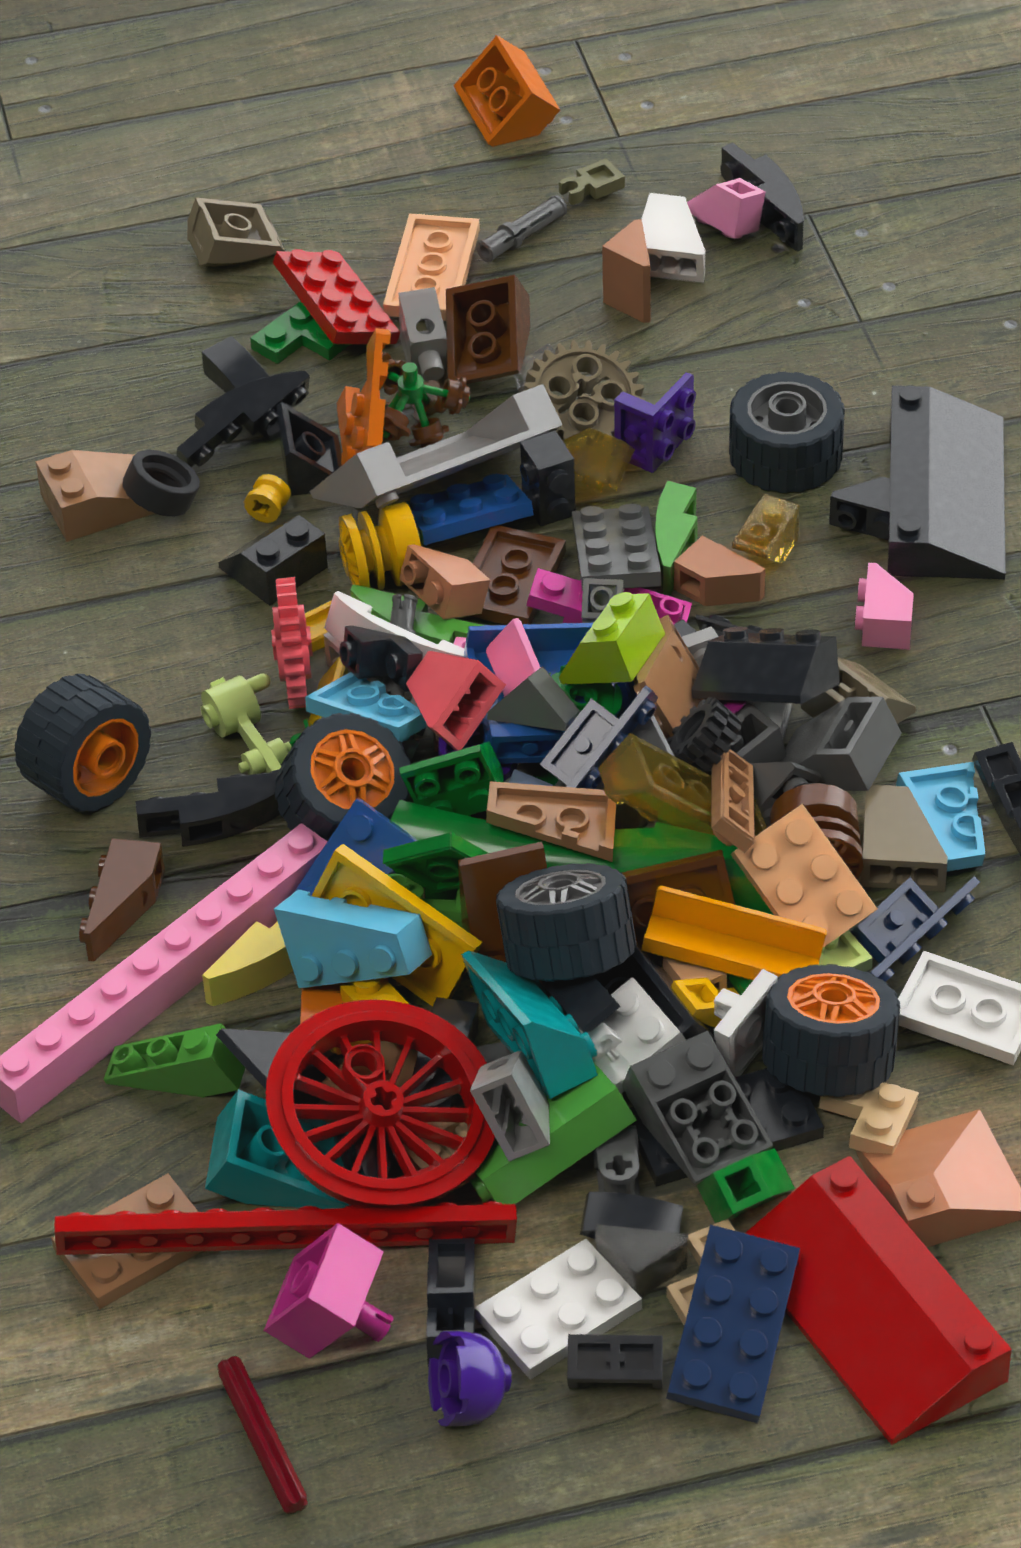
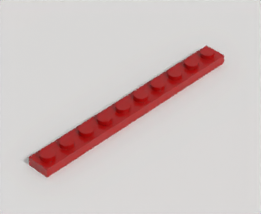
[55,1201,517,1255]

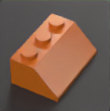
[453,35,560,147]

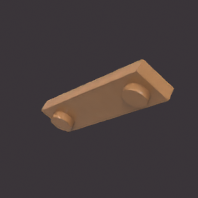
[711,749,755,853]

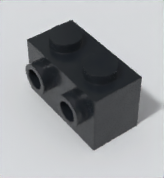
[520,431,576,527]

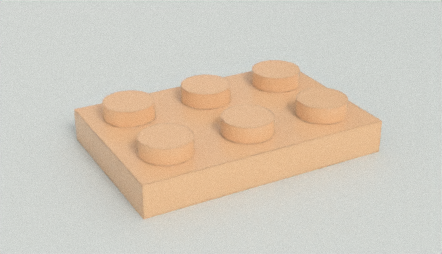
[731,804,878,948]

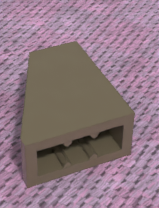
[861,785,948,892]

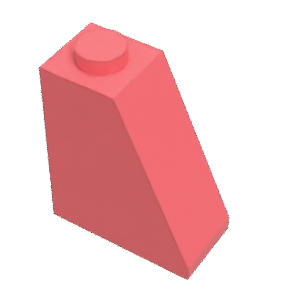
[406,651,506,751]

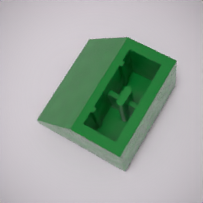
[399,742,504,816]

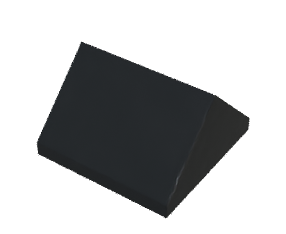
[277,402,342,496]

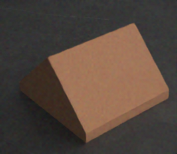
[602,219,651,323]

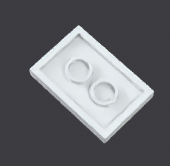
[898,951,1021,1065]
[475,1239,642,1380]

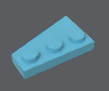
[305,672,426,742]
[896,762,985,871]

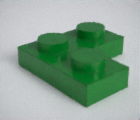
[250,301,351,364]

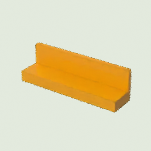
[642,886,827,980]

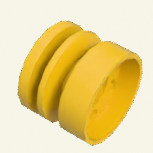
[339,502,421,590]

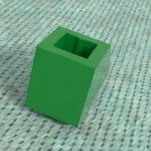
[696,1148,795,1224]

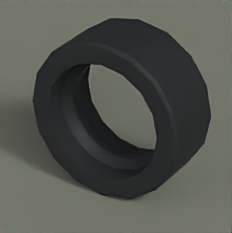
[123,449,199,517]

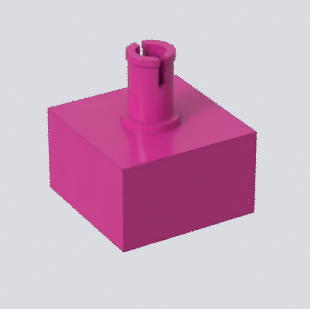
[263,1223,393,1359]

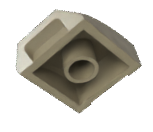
[187,198,285,267]

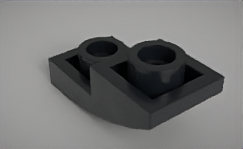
[580,1192,683,1253]

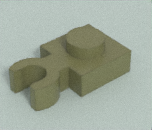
[559,158,625,205]

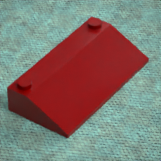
[745,1156,1012,1445]

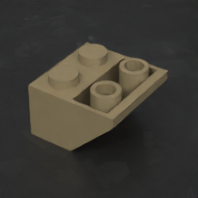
[801,657,916,724]

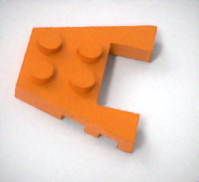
[337,328,391,465]

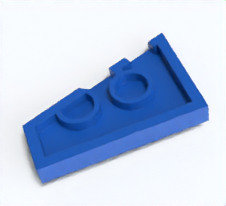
[294,799,418,896]

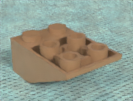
[633,615,707,739]

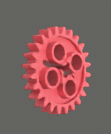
[271,577,313,709]

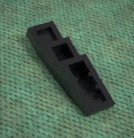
[972,742,1021,856]

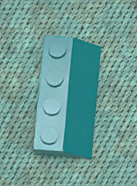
[461,951,598,1099]

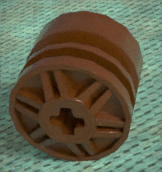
[770,783,864,879]

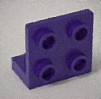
[614,372,696,473]

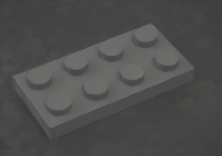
[572,504,661,591]

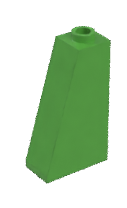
[469,1063,636,1204]

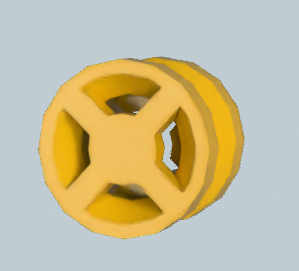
[244,474,291,523]

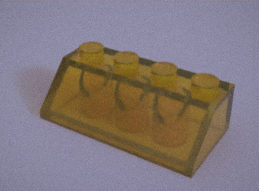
[598,733,767,836]

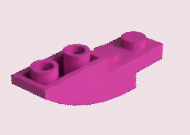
[526,568,692,624]

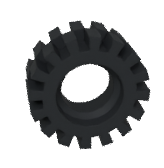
[667,697,741,777]

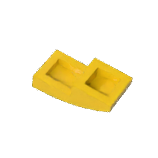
[671,977,739,1027]

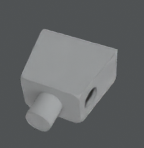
[398,287,447,381]
[470,1051,550,1161]

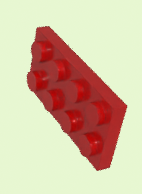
[273,249,400,344]

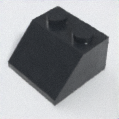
[218,515,328,606]

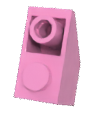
[687,178,766,239]
[855,563,914,650]

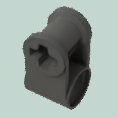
[592,1125,640,1196]

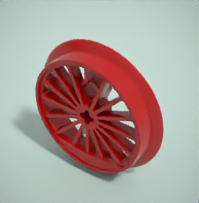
[266,1000,495,1208]

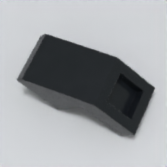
[339,626,423,692]

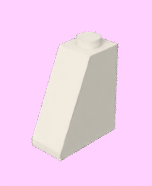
[642,193,705,283]

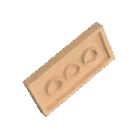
[383,213,480,321]

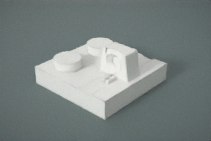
[714,969,778,1077]
[578,977,686,1093]

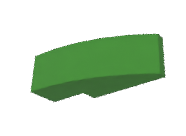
[655,481,698,595]

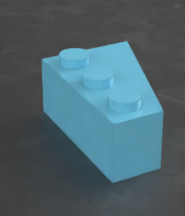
[274,889,432,988]

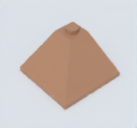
[855,1109,1021,1247]

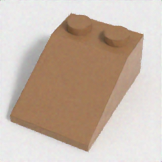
[36,450,154,542]

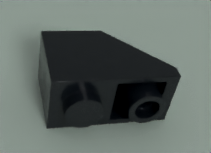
[829,477,890,540]

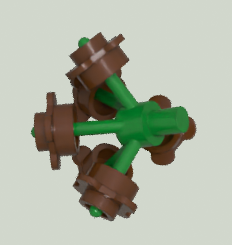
[382,352,470,448]

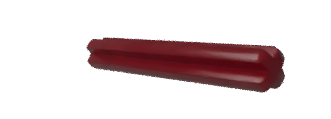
[217,1356,308,1514]

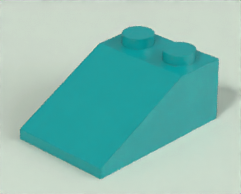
[205,1089,350,1209]

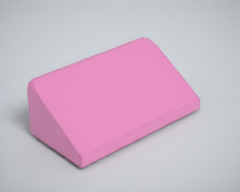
[486,618,541,697]

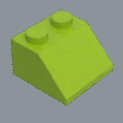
[559,592,665,684]

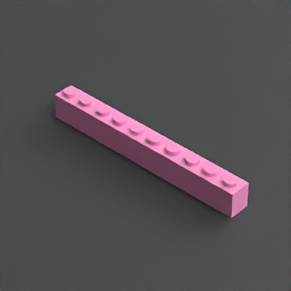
[0,823,328,1123]

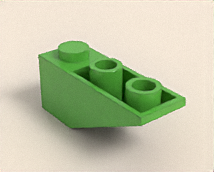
[103,1023,245,1097]

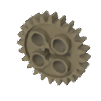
[523,340,645,454]

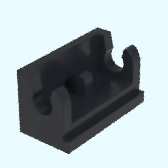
[567,1334,663,1389]

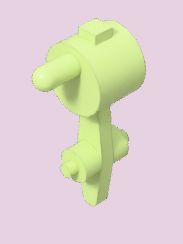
[200,673,292,775]

